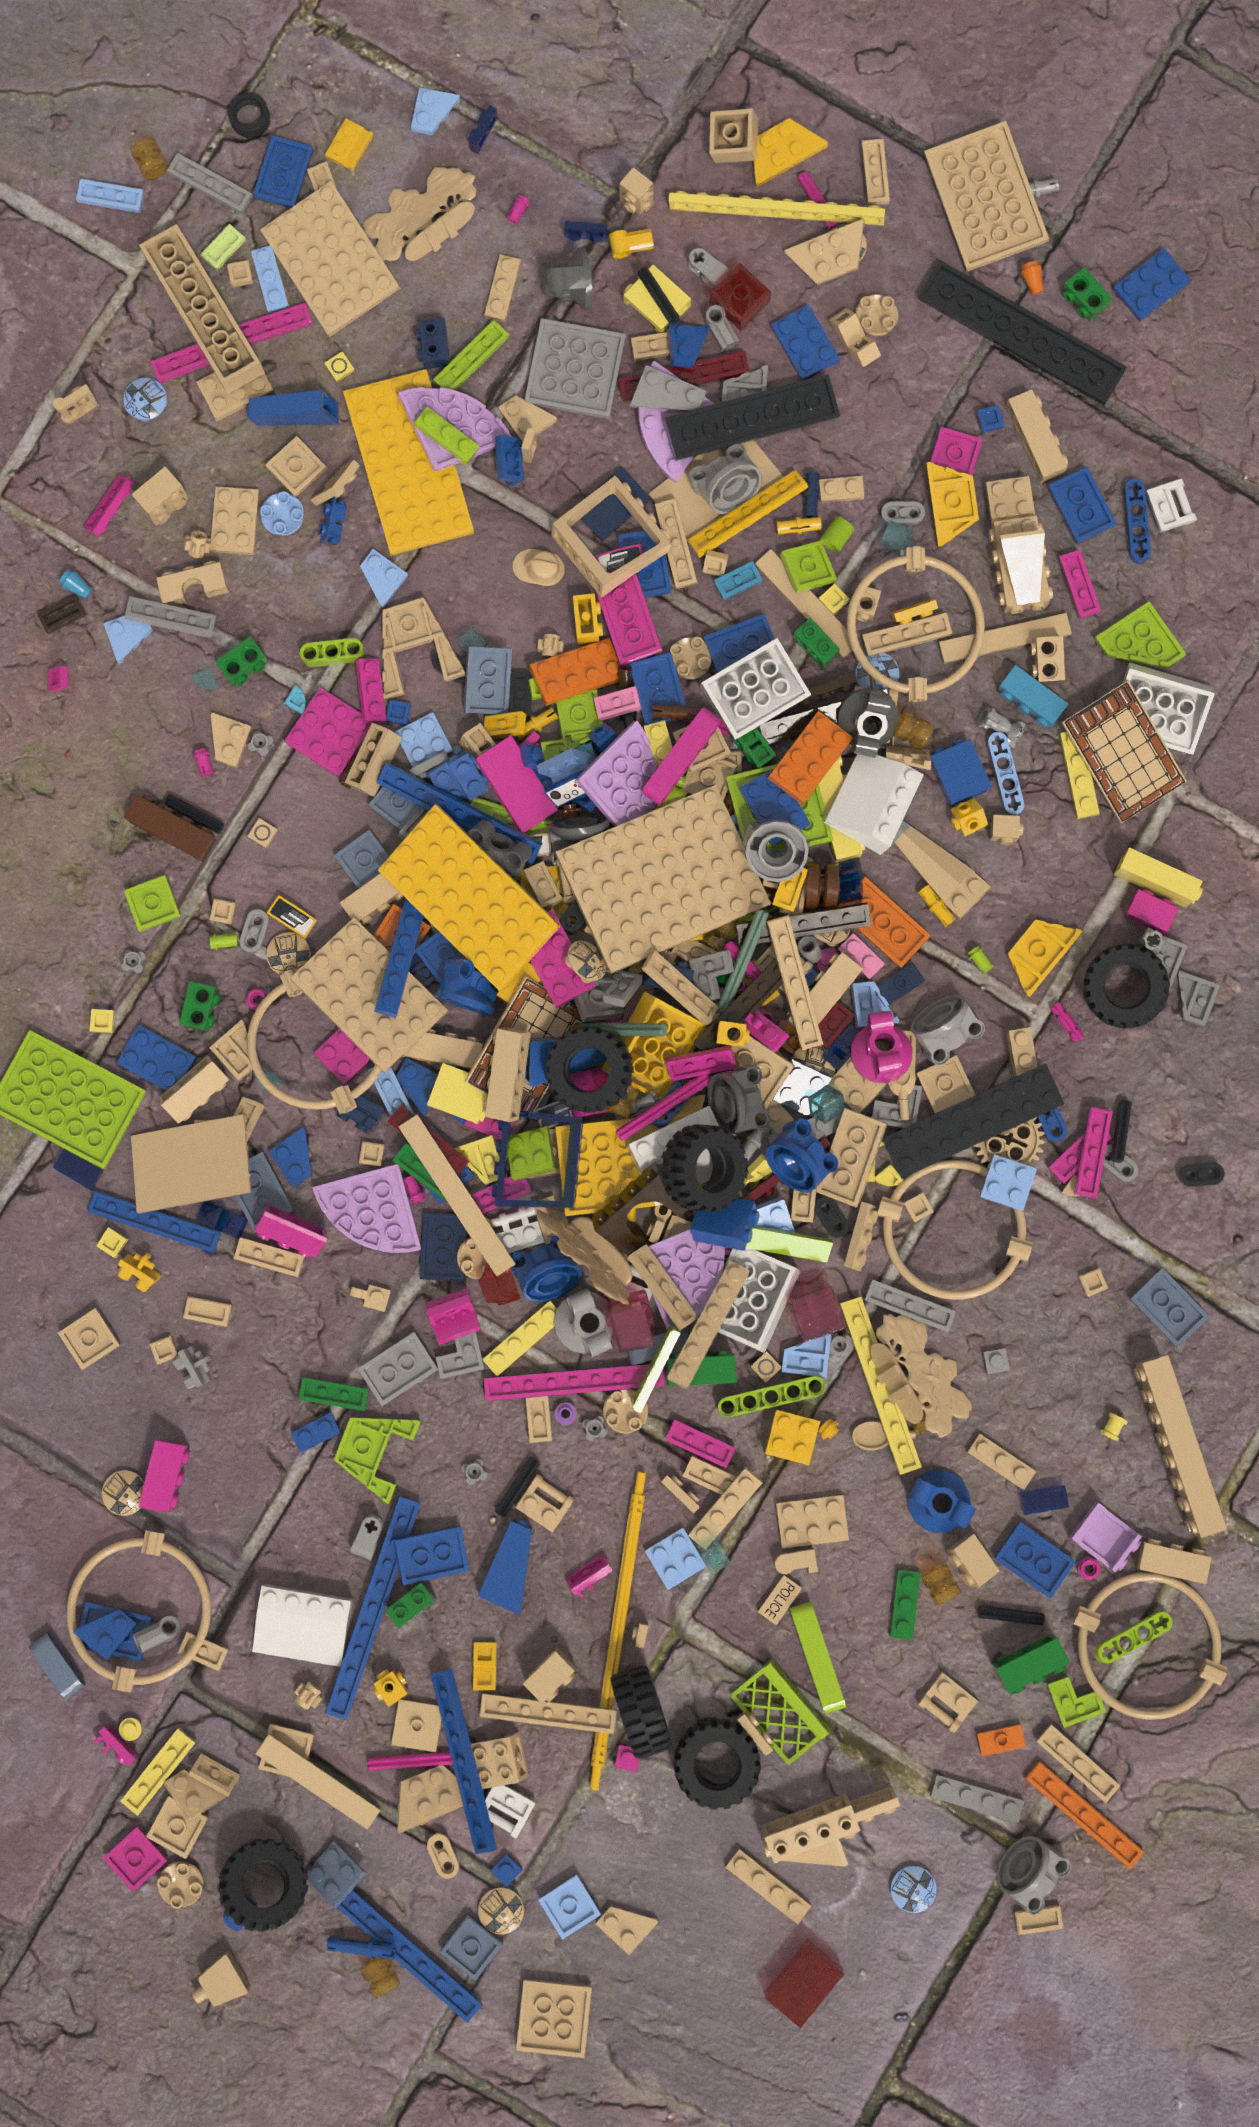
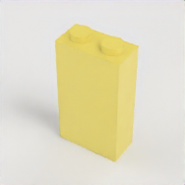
[1113,848,1203,908]

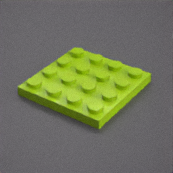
[725,764,833,852]

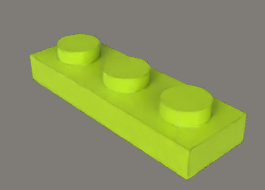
[413,407,480,465]

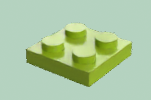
[780,541,837,593]
[124,875,181,932]
[505,1126,556,1181]

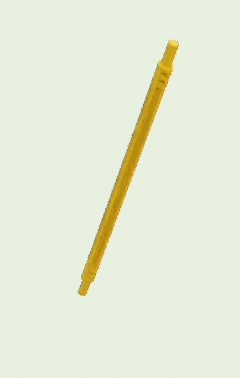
[589,1472,646,1790]

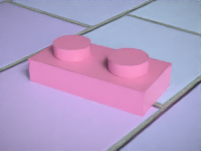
[594,686,642,721]
[837,933,885,980]

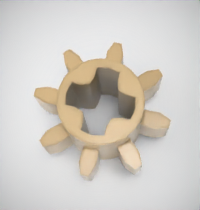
[184,531,211,558]
[537,634,564,659]
[294,1681,322,1710]

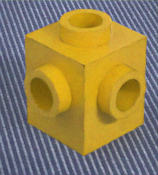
[950,798,988,836]
[373,1669,409,1707]

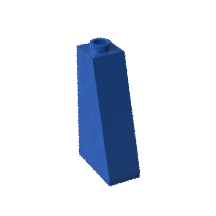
[247,390,339,426]
[524,1037,607,1086]
[478,1518,532,1615]

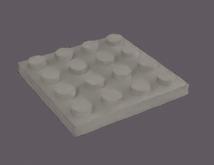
[524,318,626,419]

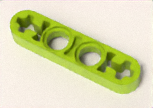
[1094,1612,1173,1663]

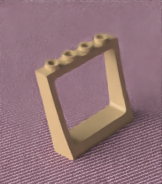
[551,476,671,598]

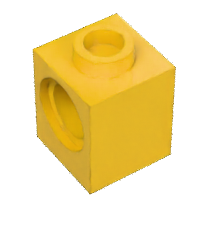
[716,1021,750,1047]

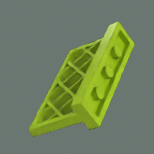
[730,1659,831,1766]

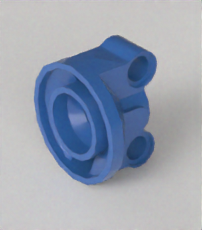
[434,956,499,1016]
[765,1118,838,1192]
[511,1235,582,1302]
[907,1470,977,1533]

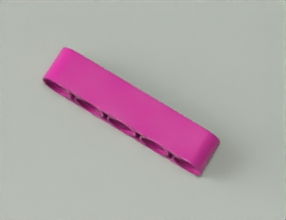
[641,707,722,806]

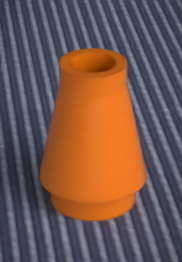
[1020,261,1044,295]

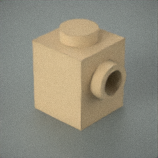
[990,815,1023,845]

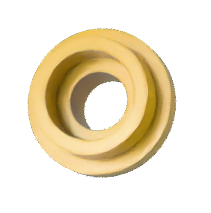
[818,1418,839,1440]

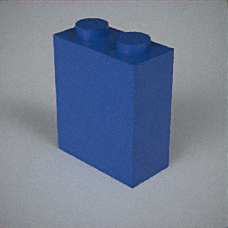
[931,739,992,808]
[690,1198,760,1251]

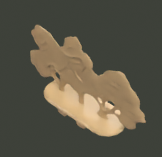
[363,167,477,261]
[536,1204,632,1305]
[871,1314,972,1438]

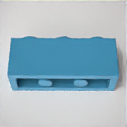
[997,665,1068,729]

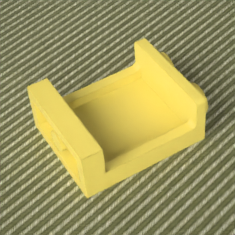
[623,265,691,334]
[427,1063,488,1125]

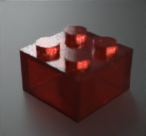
[710,263,771,331]

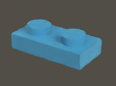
[714,561,763,601]

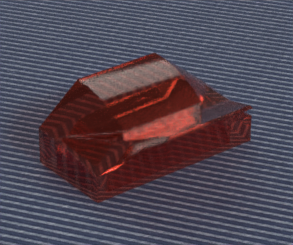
[478,1263,521,1306]

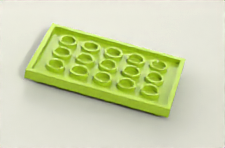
[0,1030,148,1170]

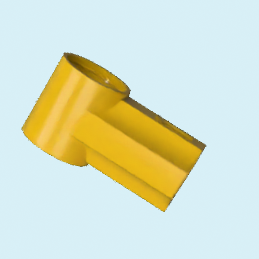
[609,229,654,259]

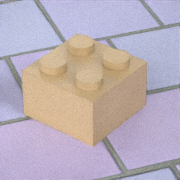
[709,109,758,163]
[132,467,189,526]
[523,1647,576,1703]

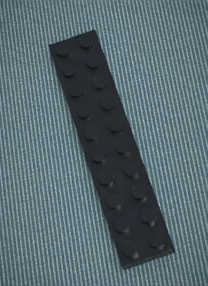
[918,260,1127,406]

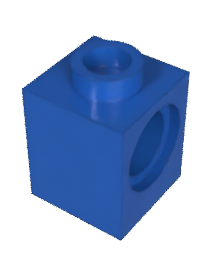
[588,723,618,755]

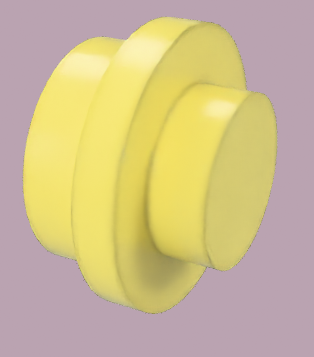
[119,1718,142,1741]

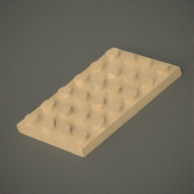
[924,121,1049,272]
[260,181,401,337]
[290,918,448,1074]

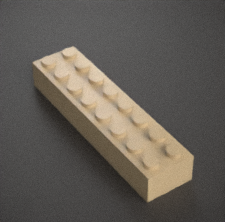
[139,224,264,394]
[1134,1355,1227,1538]

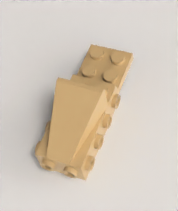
[985,476,1053,614]
[761,1786,900,1866]

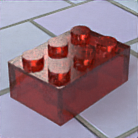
[764,1939,844,2029]

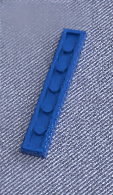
[87,1191,222,1253]

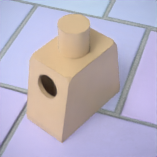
[192,1950,251,2006]

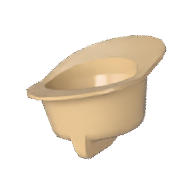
[513,549,564,586]

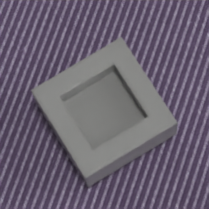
[983,1348,1010,1374]

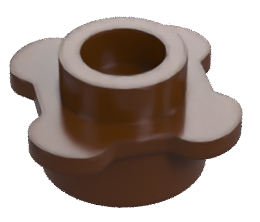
[558,802,582,819]

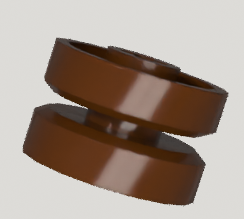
[804,862,840,911]

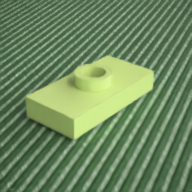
[200,224,246,271]

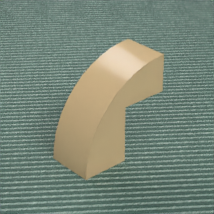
[829,308,881,367]

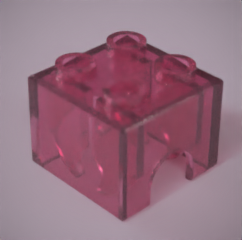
[788,1286,846,1343]
[605,1290,657,1354]

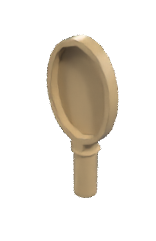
[888,1064,916,1121]
[852,1422,916,1451]

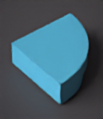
[284,685,306,715]

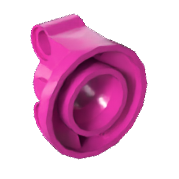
[851,1011,913,1083]

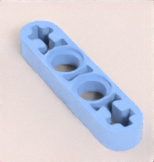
[987,732,1024,816]

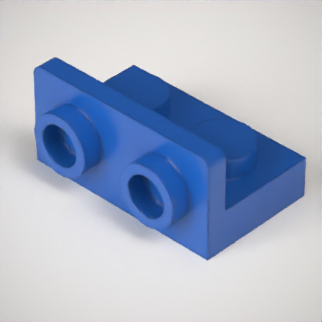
[495,435,524,486]

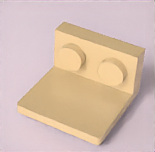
[471,1732,529,1789]

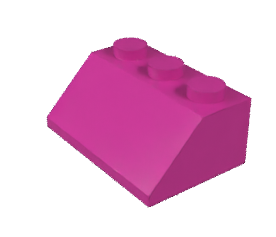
[254,1203,327,1258]
[138,1439,190,1512]

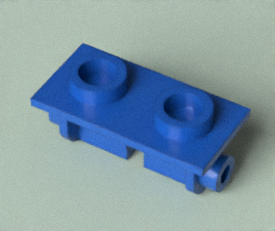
[319,497,347,545]

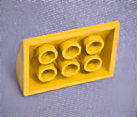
[602,992,707,1101]

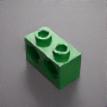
[1062,267,1113,322]
[793,618,840,670]
[215,636,268,687]
[731,728,777,770]
[179,981,220,1032]
[385,1581,437,1629]

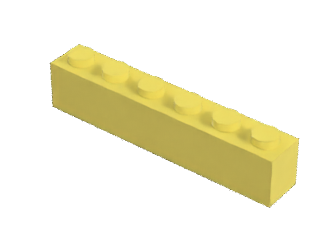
[819,755,865,863]

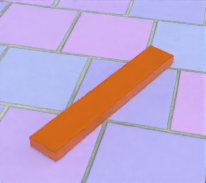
[1024,1760,1144,1869]

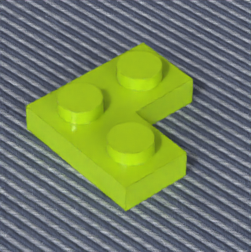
[1047,1676,1106,1728]

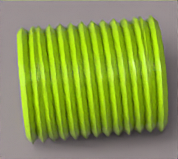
[820,516,855,553]

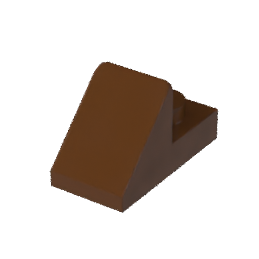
[776,1019,800,1056]

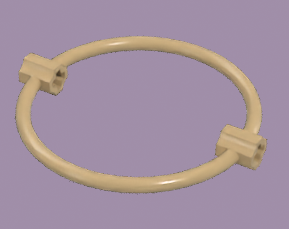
[847,546,985,702]
[247,969,381,1114]
[877,1160,1033,1300]
[67,1530,211,1692]
[1072,1572,1228,1720]

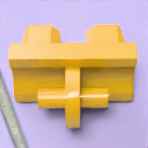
[118,1252,162,1292]

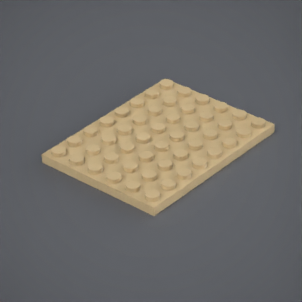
[555,785,771,974]

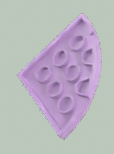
[638,361,714,483]
[397,387,512,473]
[575,721,658,827]
[312,1164,422,1253]
[648,1230,725,1330]

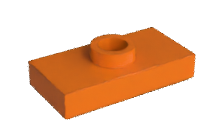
[976,1724,1026,1757]

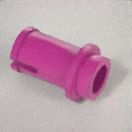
[506,195,530,225]
[193,748,214,777]
[403,1175,426,1205]

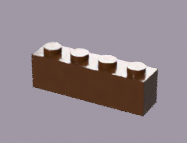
[123,794,216,862]

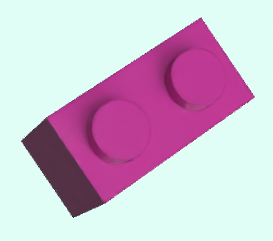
[1124,889,1179,935]

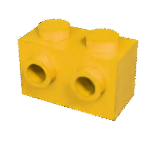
[573,593,603,645]

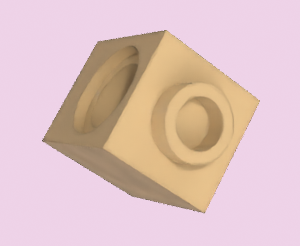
[856,587,881,622]

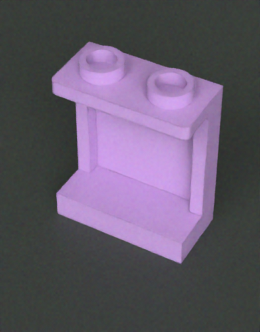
[1068,1502,1142,1572]

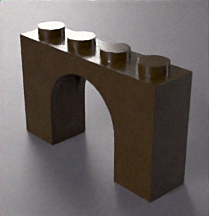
[592,1162,689,1256]

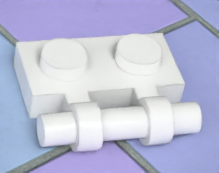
[491,1206,545,1254]

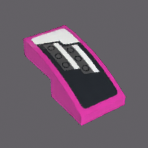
[596,544,643,573]

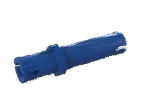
[327,1936,396,1959]

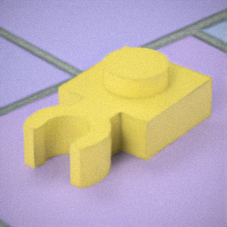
[743,1154,773,1190]

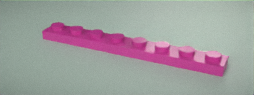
[484,1364,664,1401]

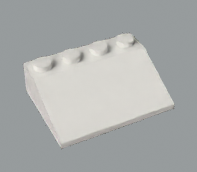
[700,638,811,740]
[1122,662,1215,755]
[824,754,924,855]
[626,1106,719,1206]
[718,1248,800,1353]
[252,1584,353,1667]

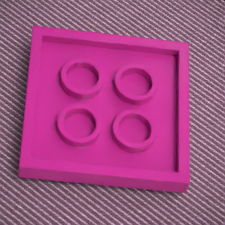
[284,687,371,778]

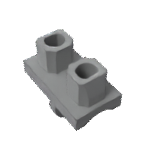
[173,1346,212,1389]

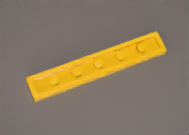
[687,470,808,558]

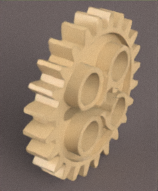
[972,1117,1045,1169]

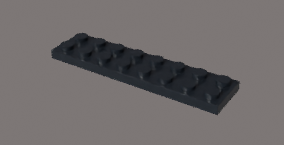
[663,374,840,461]
[883,1063,1065,1179]

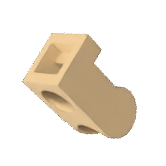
[774,1548,818,1574]

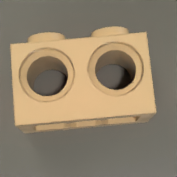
[1030,636,1065,682]
[458,723,496,772]

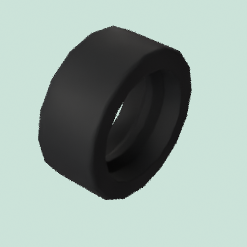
[228,93,270,138]

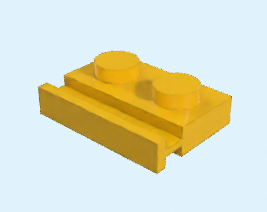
[325,118,374,172]

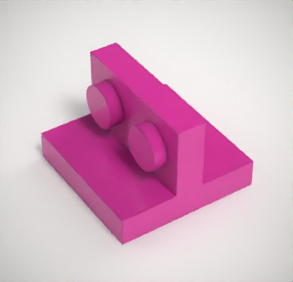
[425,1288,481,1345]

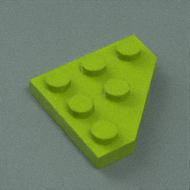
[1094,601,1187,668]

